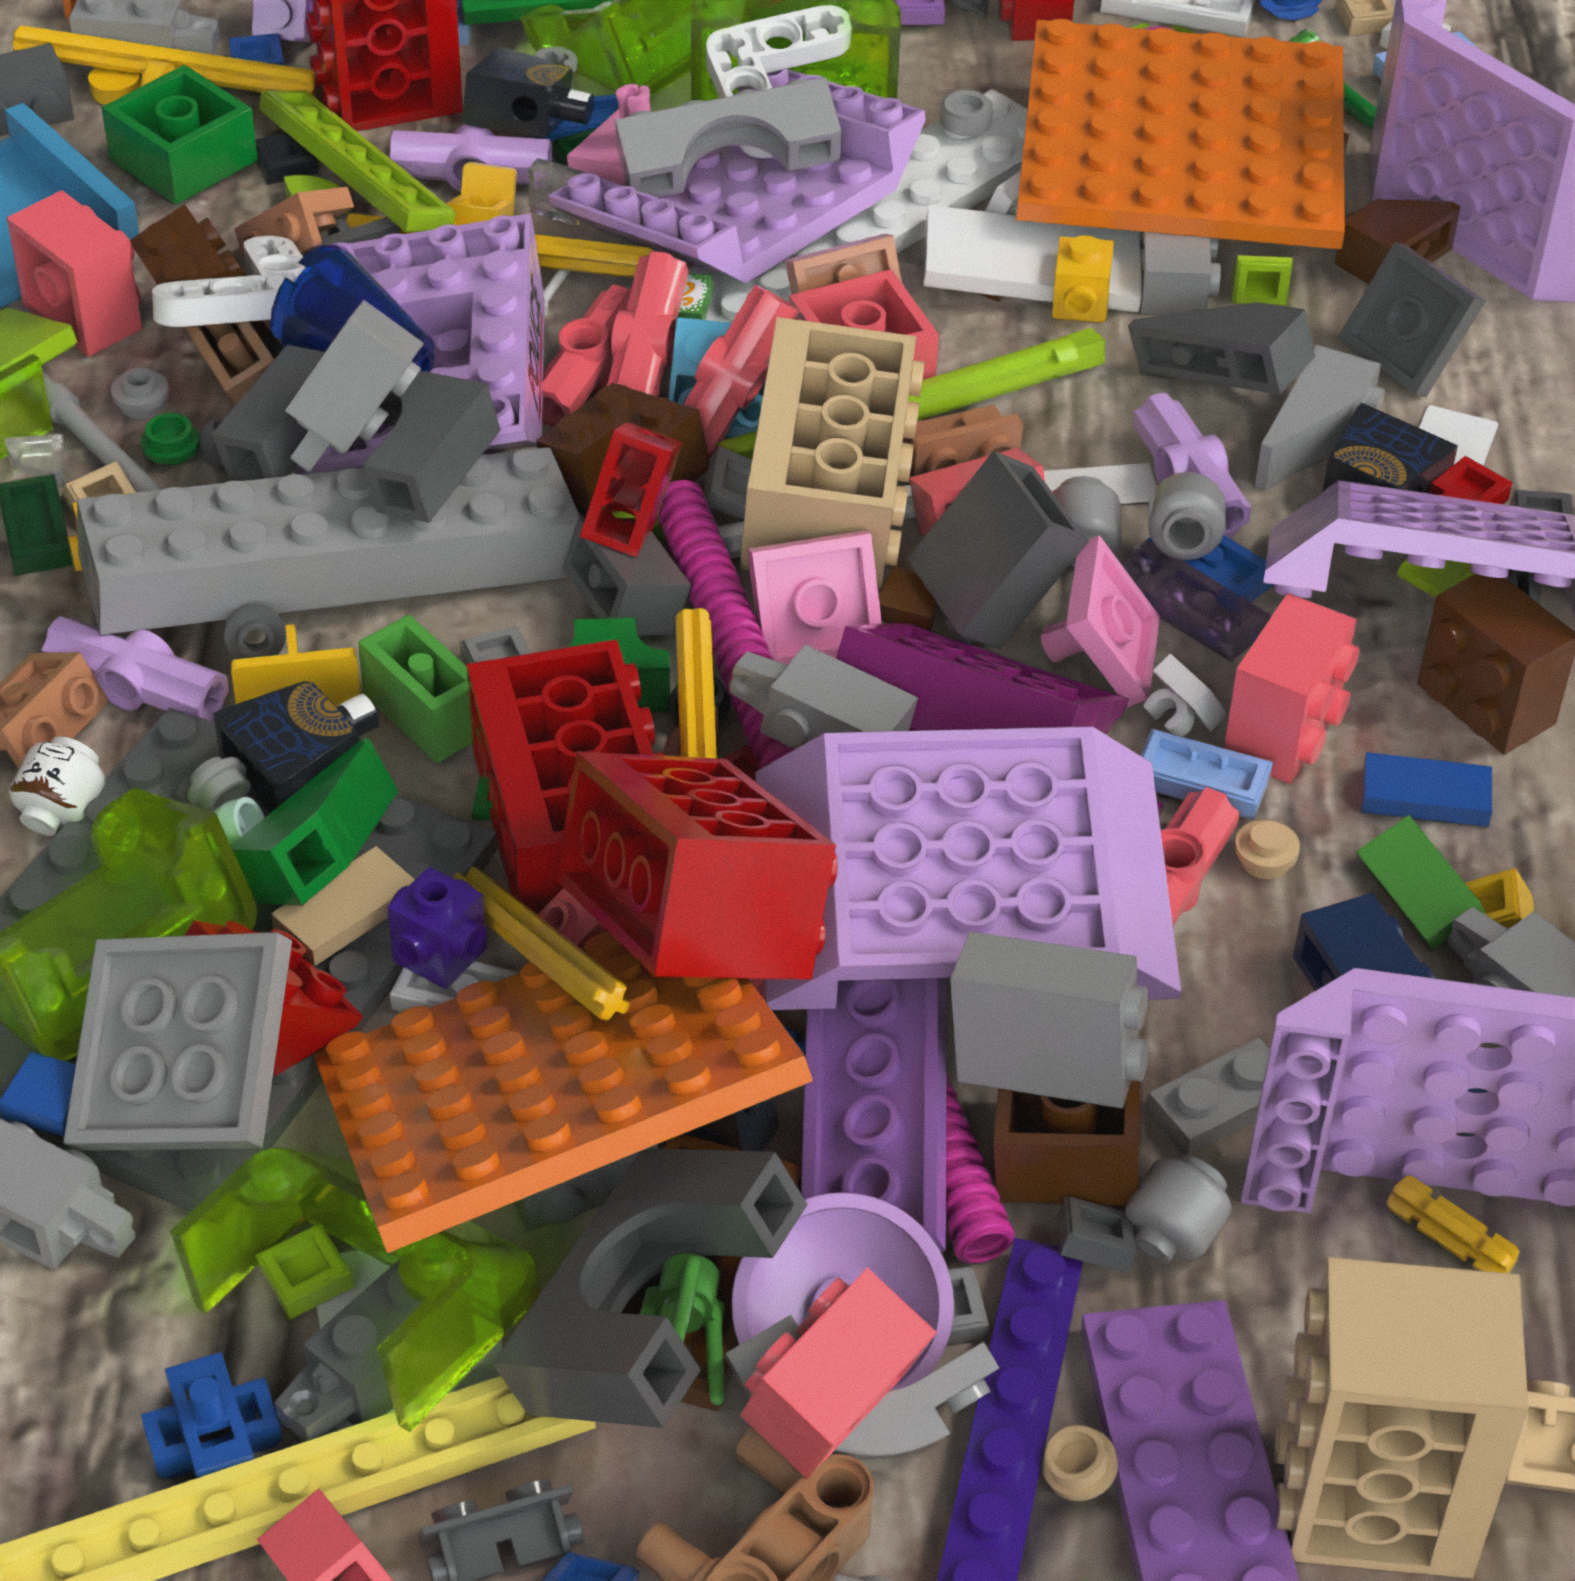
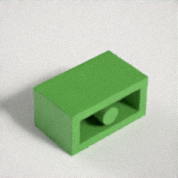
[358,614,472,764]

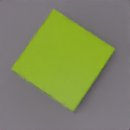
[255,1223,355,1320]

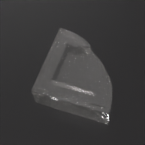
[5,433,66,487]

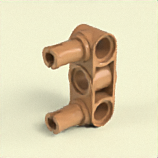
[636,1427,874,1581]

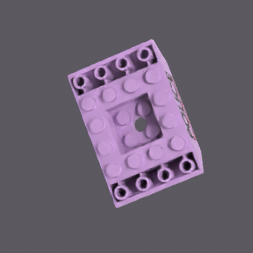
[294,213,545,474]

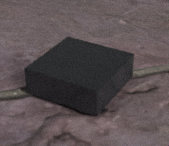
[255,133,318,185]

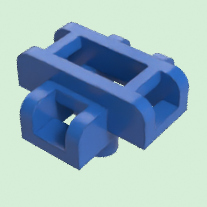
[141,1352,282,1479]

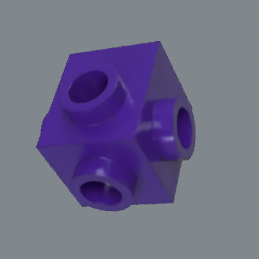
[387,866,487,990]

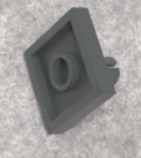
[1337,242,1486,397]

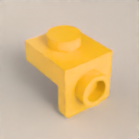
[446,162,517,225]
[1052,235,1114,323]

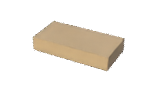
[271,846,415,966]

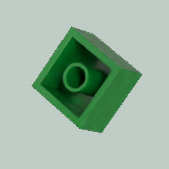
[101,64,258,205]

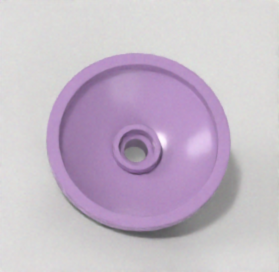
[732,1193,954,1391]

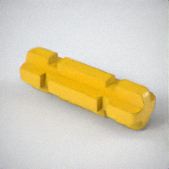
[1386,1176,1520,1273]

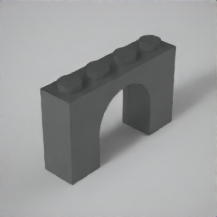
[212,345,501,523]
[492,1148,807,1428]

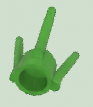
[639,1253,726,1405]

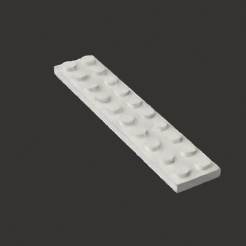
[688,89,1027,323]

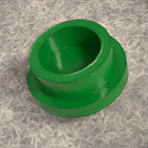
[141,413,200,465]

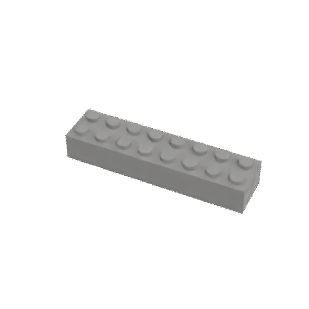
[77,447,580,635]

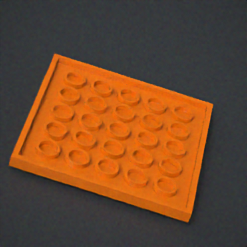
[1016,19,1345,250]
[313,931,813,1253]

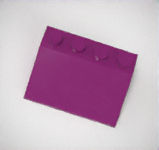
[836,623,1129,734]

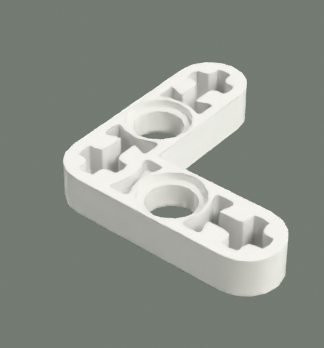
[706,5,852,159]
[152,236,319,327]

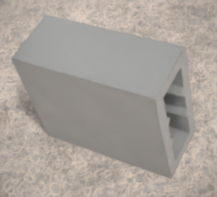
[950,931,1149,1109]

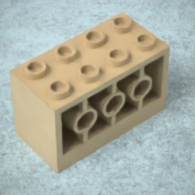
[740,317,925,589]
[1274,1257,1529,1579]

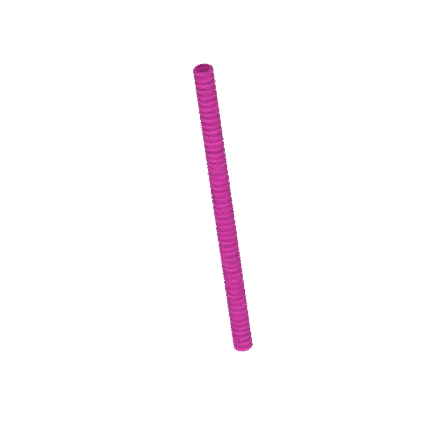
[658,480,1015,1263]

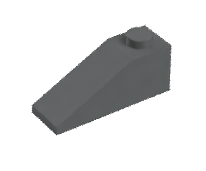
[1128,302,1315,395]

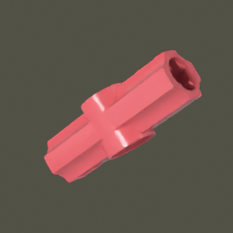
[607,251,689,397]
[542,284,631,427]
[683,285,799,459]
[1161,787,1239,927]

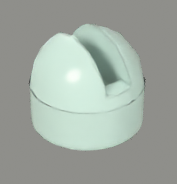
[209,797,265,851]

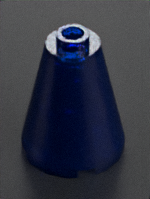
[270,245,435,372]

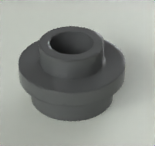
[223,604,286,659]

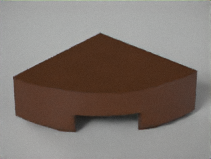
[879,566,934,631]

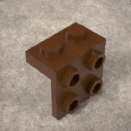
[130,204,272,339]

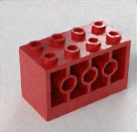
[305,0,463,132]
[466,639,664,914]
[556,751,838,980]

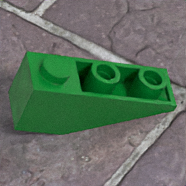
[226,738,398,906]

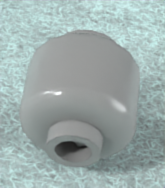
[1148,472,1226,560]
[1052,476,1121,567]
[1125,1154,1232,1264]

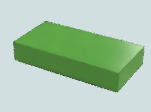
[1356,815,1486,950]

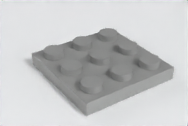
[63,932,292,1151]

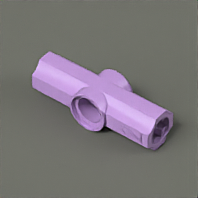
[390,124,552,192]
[1133,392,1252,538]
[41,616,229,722]

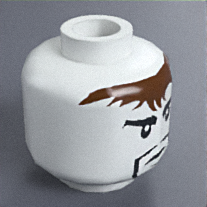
[9,736,105,836]

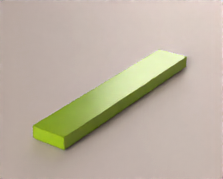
[259,90,456,232]

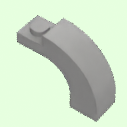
[725,1314,999,1459]

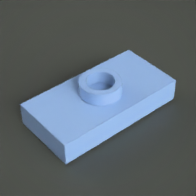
[1141,729,1273,820]

